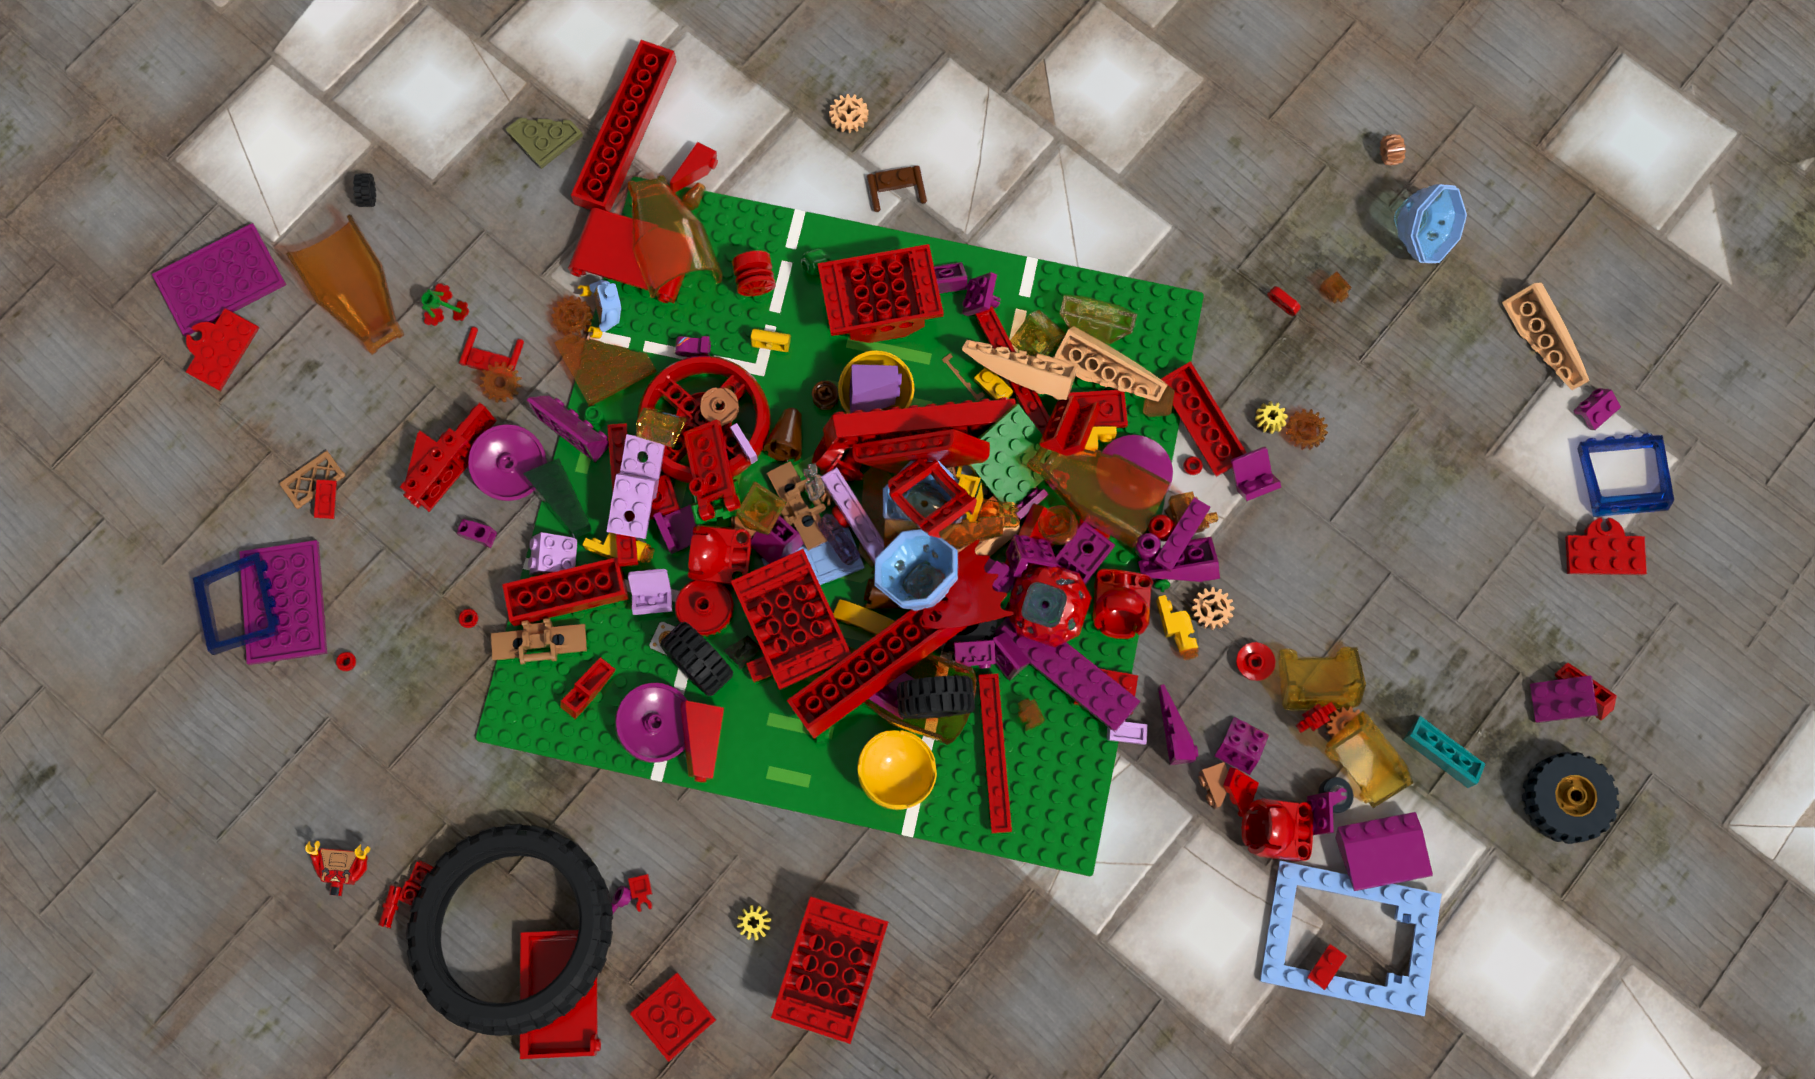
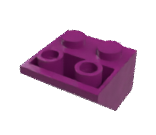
[751,511,804,564]

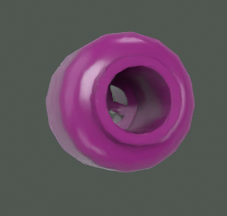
[1135,533,1161,560]

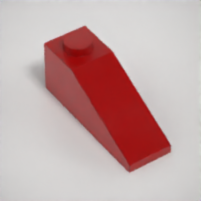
[670,142,718,193]
[1555,663,1617,720]

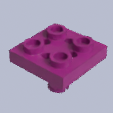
[962,272,1001,316]

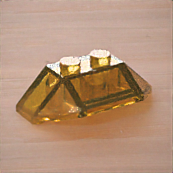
[1059,295,1137,344]

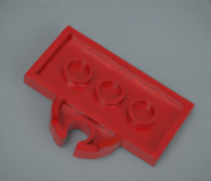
[186,308,259,392]
[1565,517,1647,575]

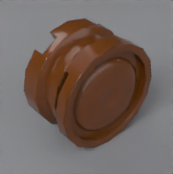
[812,380,839,410]

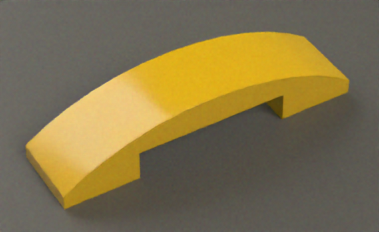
[833,599,895,635]

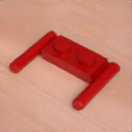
[459,327,524,378]

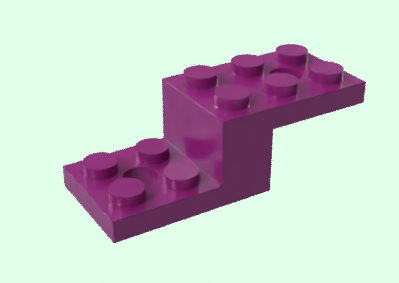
[1024,521,1115,626]

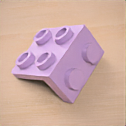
[528,532,577,575]
[628,569,672,615]

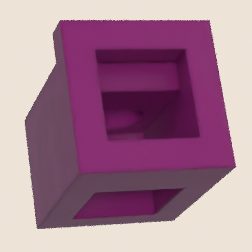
[987,561,1011,592]

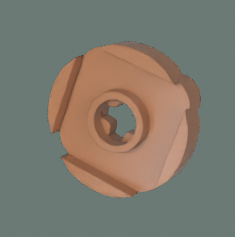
[700,387,739,427]

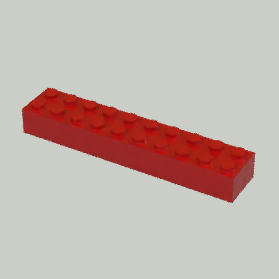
[571,40,677,212]
[823,397,1016,451]
[787,597,969,738]

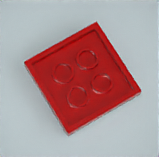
[630,972,716,1062]

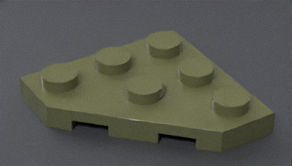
[506,118,583,169]

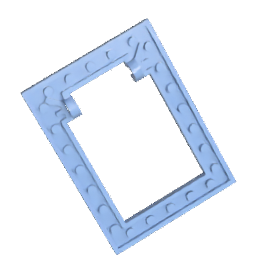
[1260,861,1442,1016]

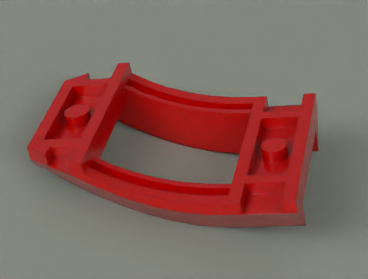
[888,458,977,538]

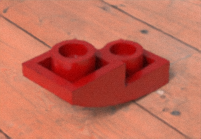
[398,860,434,905]

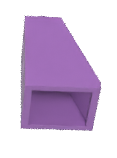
[849,365,902,413]

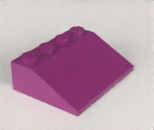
[527,396,609,463]
[1335,812,1433,891]

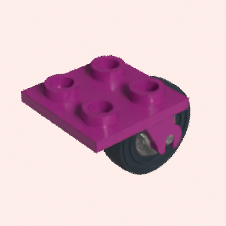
[1306,777,1354,836]

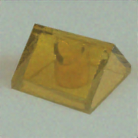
[736,482,787,535]

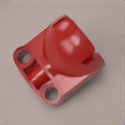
[688,524,751,585]
[1093,569,1153,639]
[1241,798,1313,861]

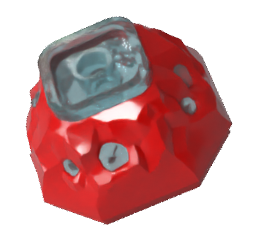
[1005,564,1092,648]

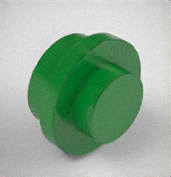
[584,406,603,425]

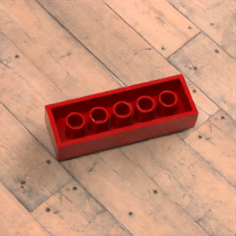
[502,557,629,626]

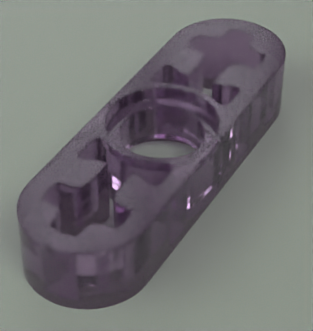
[818,514,860,565]

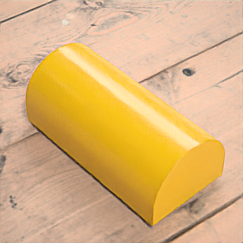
[751,329,791,352]

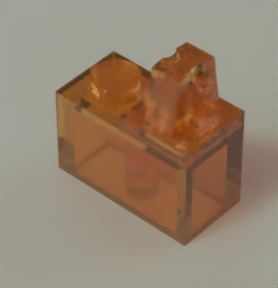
[1168,491,1218,533]

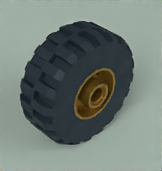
[1522,752,1620,844]

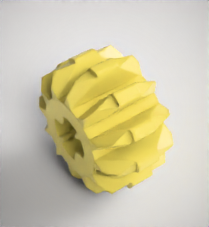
[1255,401,1288,434]
[737,905,771,940]

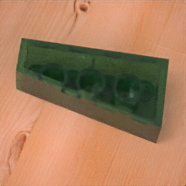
[523,458,592,538]

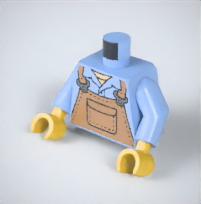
[578,280,621,339]

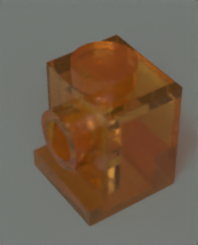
[1319,272,1352,304]
[1018,699,1045,731]

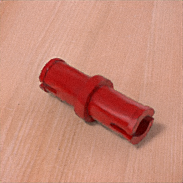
[378,885,402,928]

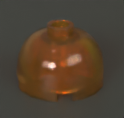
[1038,505,1078,545]

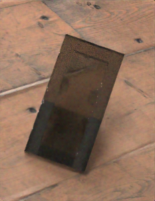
[724,635,761,670]

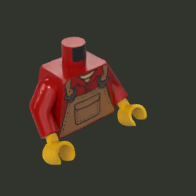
[305,841,370,896]

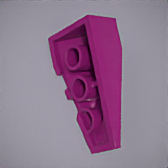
[1138,537,1220,582]
[1158,684,1198,765]

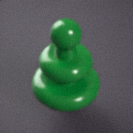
[1154,579,1171,592]

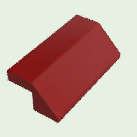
[1039,395,1101,456]

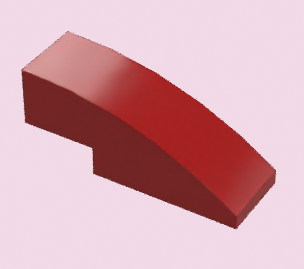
[560,657,616,719]

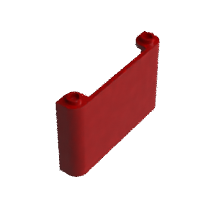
[568,208,696,303]
[853,429,990,474]
[520,930,601,1059]

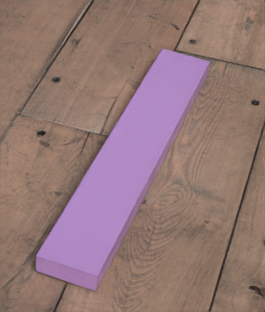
[820,467,899,568]

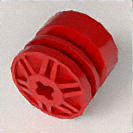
[732,251,776,296]

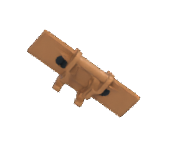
[767,461,832,551]
[491,618,587,664]

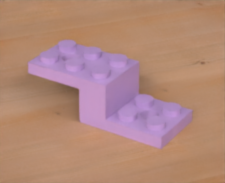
[607,434,666,539]

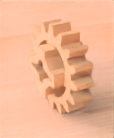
[829,94,868,133]
[1191,587,1234,630]

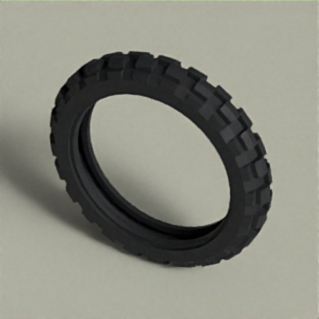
[406,824,613,1036]

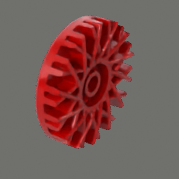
[675,580,734,637]

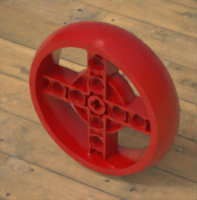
[637,356,770,484]

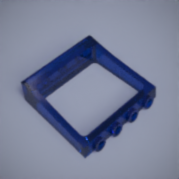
[1577,433,1674,517]
[193,552,280,655]

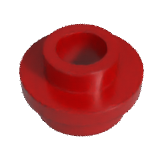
[1183,457,1203,475]
[689,477,708,497]
[458,609,479,628]
[336,652,356,672]

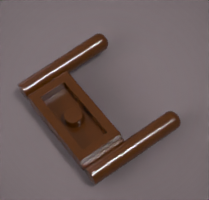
[866,165,927,212]

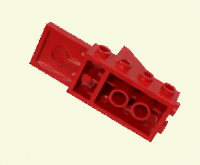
[400,402,497,512]

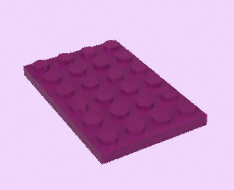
[152,223,287,337]
[239,540,327,665]

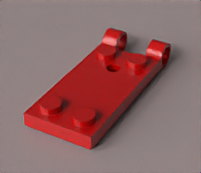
[683,419,741,521]

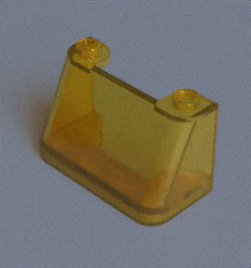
[1278,647,1366,710]
[1325,710,1414,808]

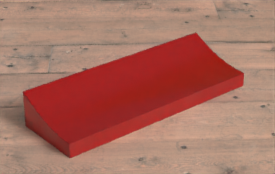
[1161,361,1247,477]

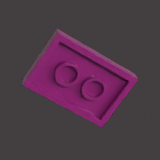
[1530,675,1598,723]

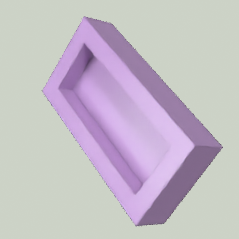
[730,423,758,464]
[1107,722,1147,745]

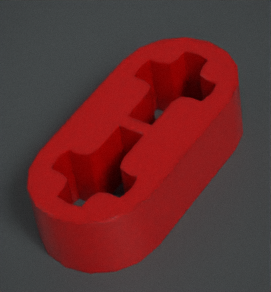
[1267,286,1301,316]

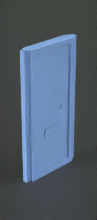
[761,528,864,585]

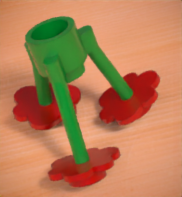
[421,283,469,326]

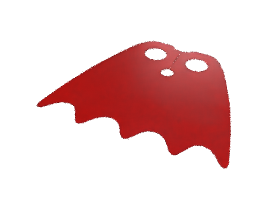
[914,539,1014,629]

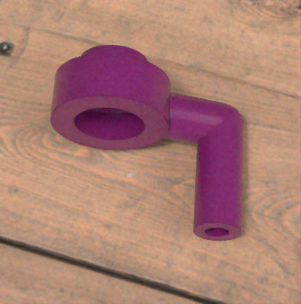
[611,886,632,914]

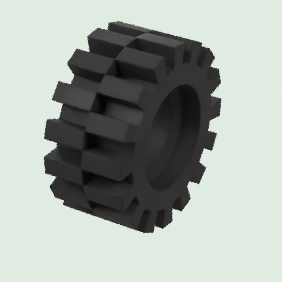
[353,173,376,207]

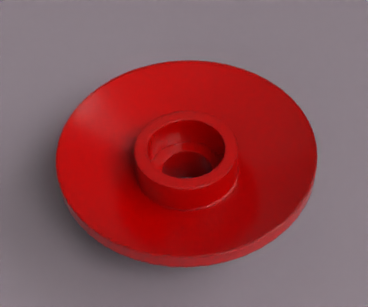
[1236,642,1276,681]

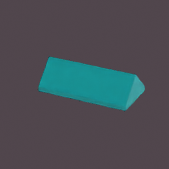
[1403,716,1485,788]

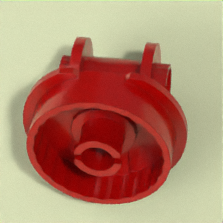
[812,436,864,481]

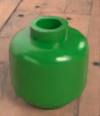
[801,248,830,275]

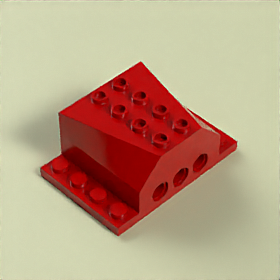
[818,244,944,343]
[731,549,851,690]
[771,896,889,1044]

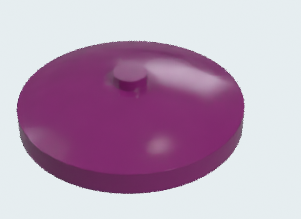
[468,425,547,501]
[1096,435,1173,510]
[615,683,688,763]

